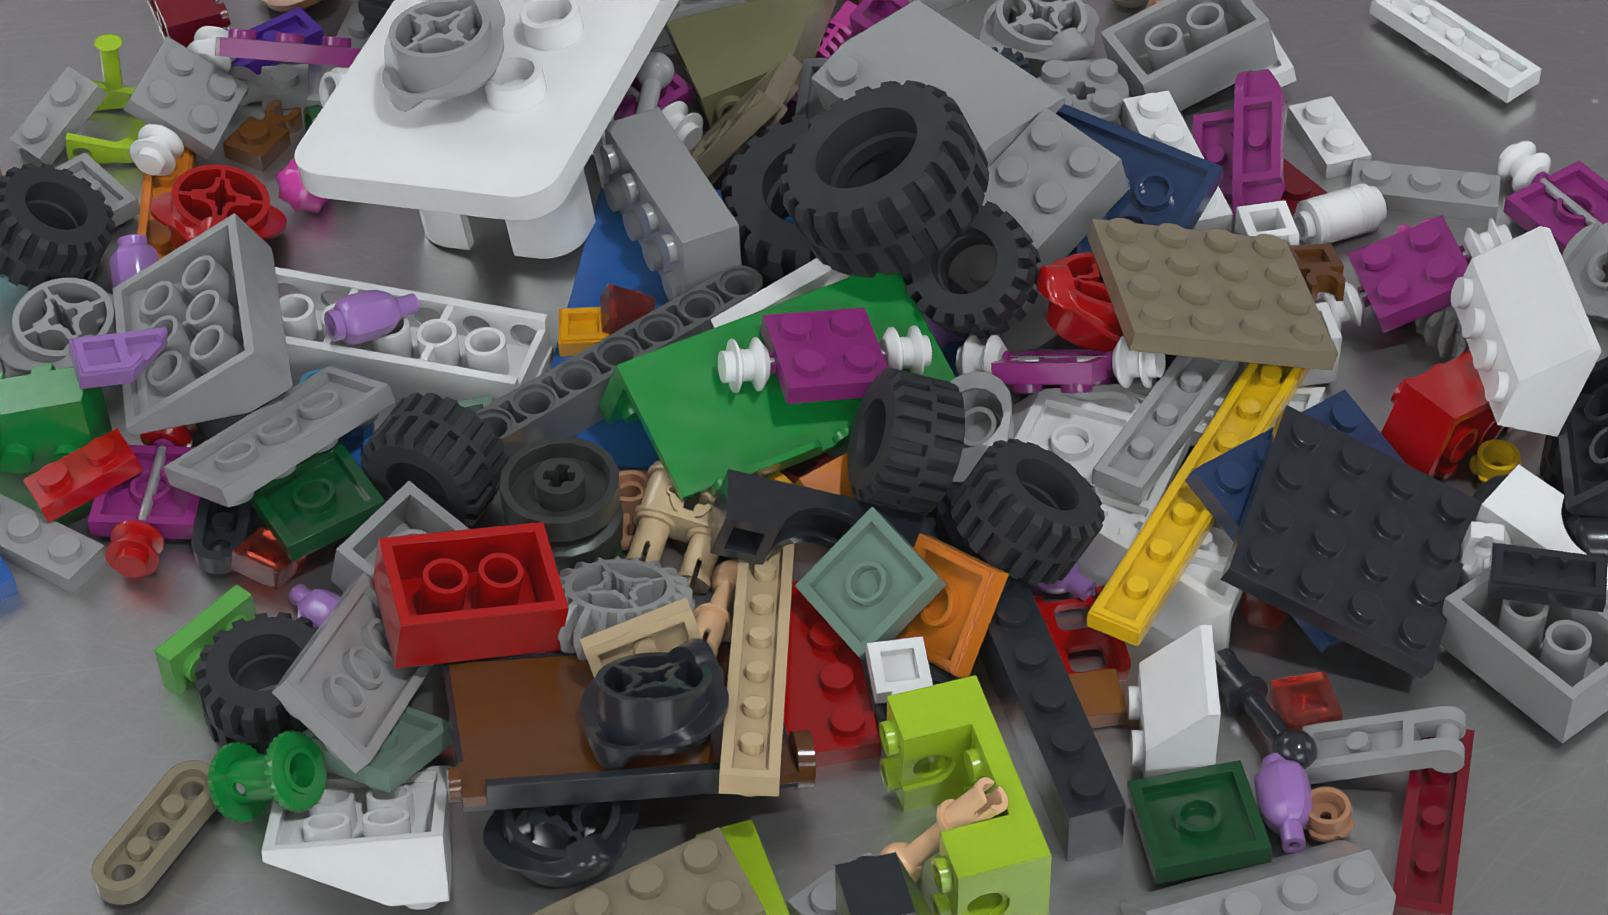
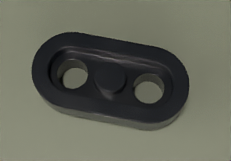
[191,497,256,574]

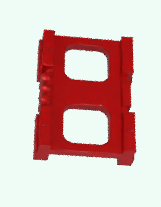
[1033,585,1131,681]

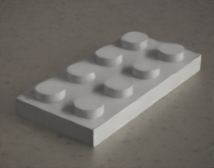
[163,366,396,507]
[272,572,434,774]

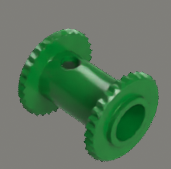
[208,730,327,823]

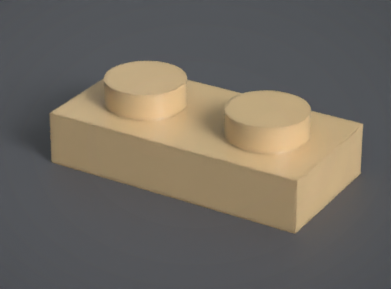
[579,598,703,678]

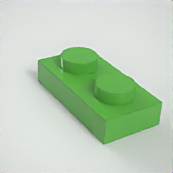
[154,584,256,697]

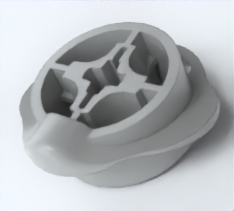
[382,0,505,112]
[978,0,1099,78]
[0,278,117,374]

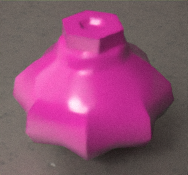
[275,159,332,214]

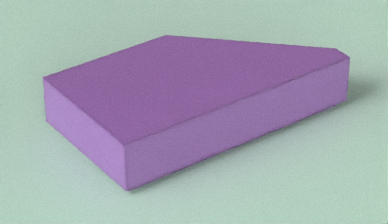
[68,327,168,389]

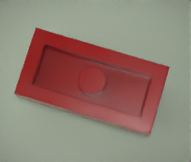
[23,428,143,523]

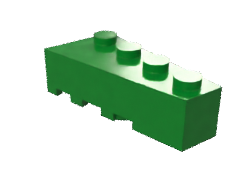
[0,363,112,474]

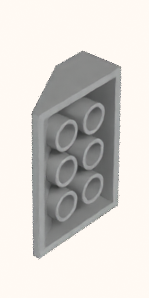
[811,0,1066,169]
[113,213,293,435]

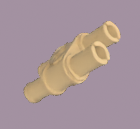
[625,461,719,593]

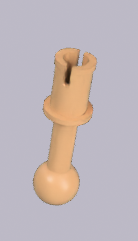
[693,560,738,657]
[879,777,1008,883]

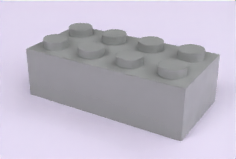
[600,107,741,301]
[948,107,1129,294]

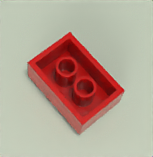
[373,522,569,669]

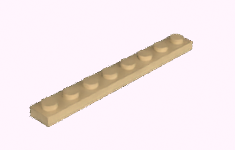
[719,543,795,797]

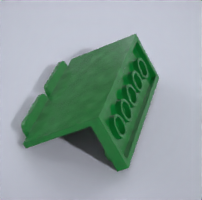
[598,272,956,501]

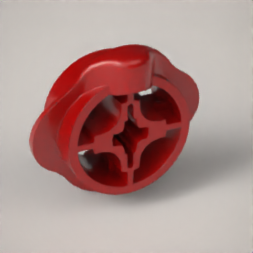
[150,164,287,249]
[1035,253,1123,352]

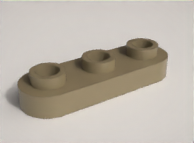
[92,760,217,905]

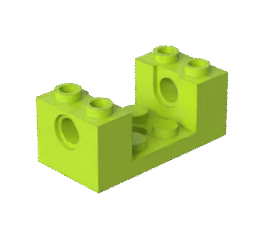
[879,675,1052,915]

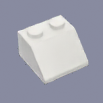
[1127,625,1221,778]

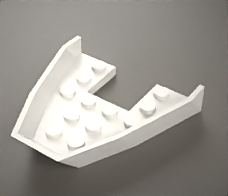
[1012,381,1325,652]

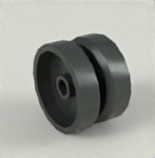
[500,437,623,575]

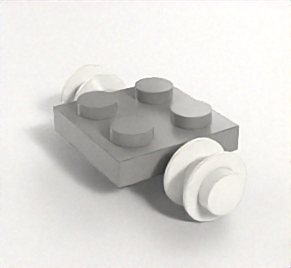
[123,26,249,176]

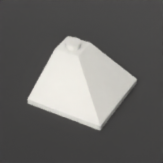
[261,765,452,910]

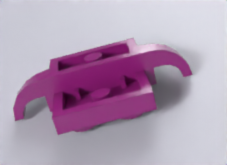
[1193,69,1287,221]

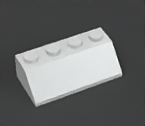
[1451,226,1602,437]

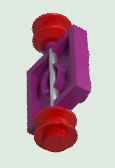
[87,423,200,577]

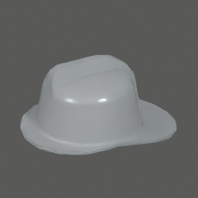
[951,371,1015,484]

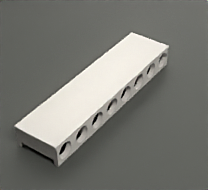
[275,267,554,402]

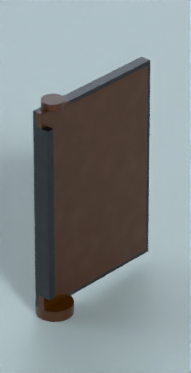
[443,642,816,812]

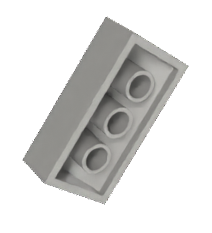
[1120,840,1396,915]

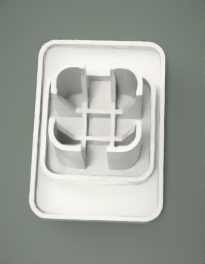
[295,0,679,259]

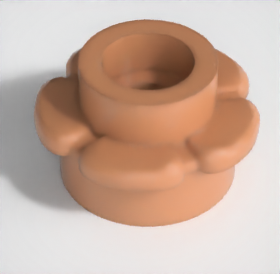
[1303,787,1355,842]

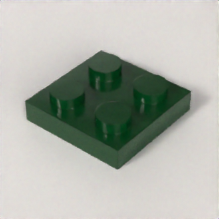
[248,440,386,562]
[1127,760,1272,884]

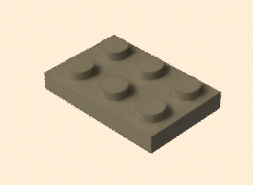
[690,53,803,185]

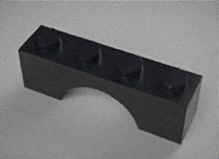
[710,469,937,565]

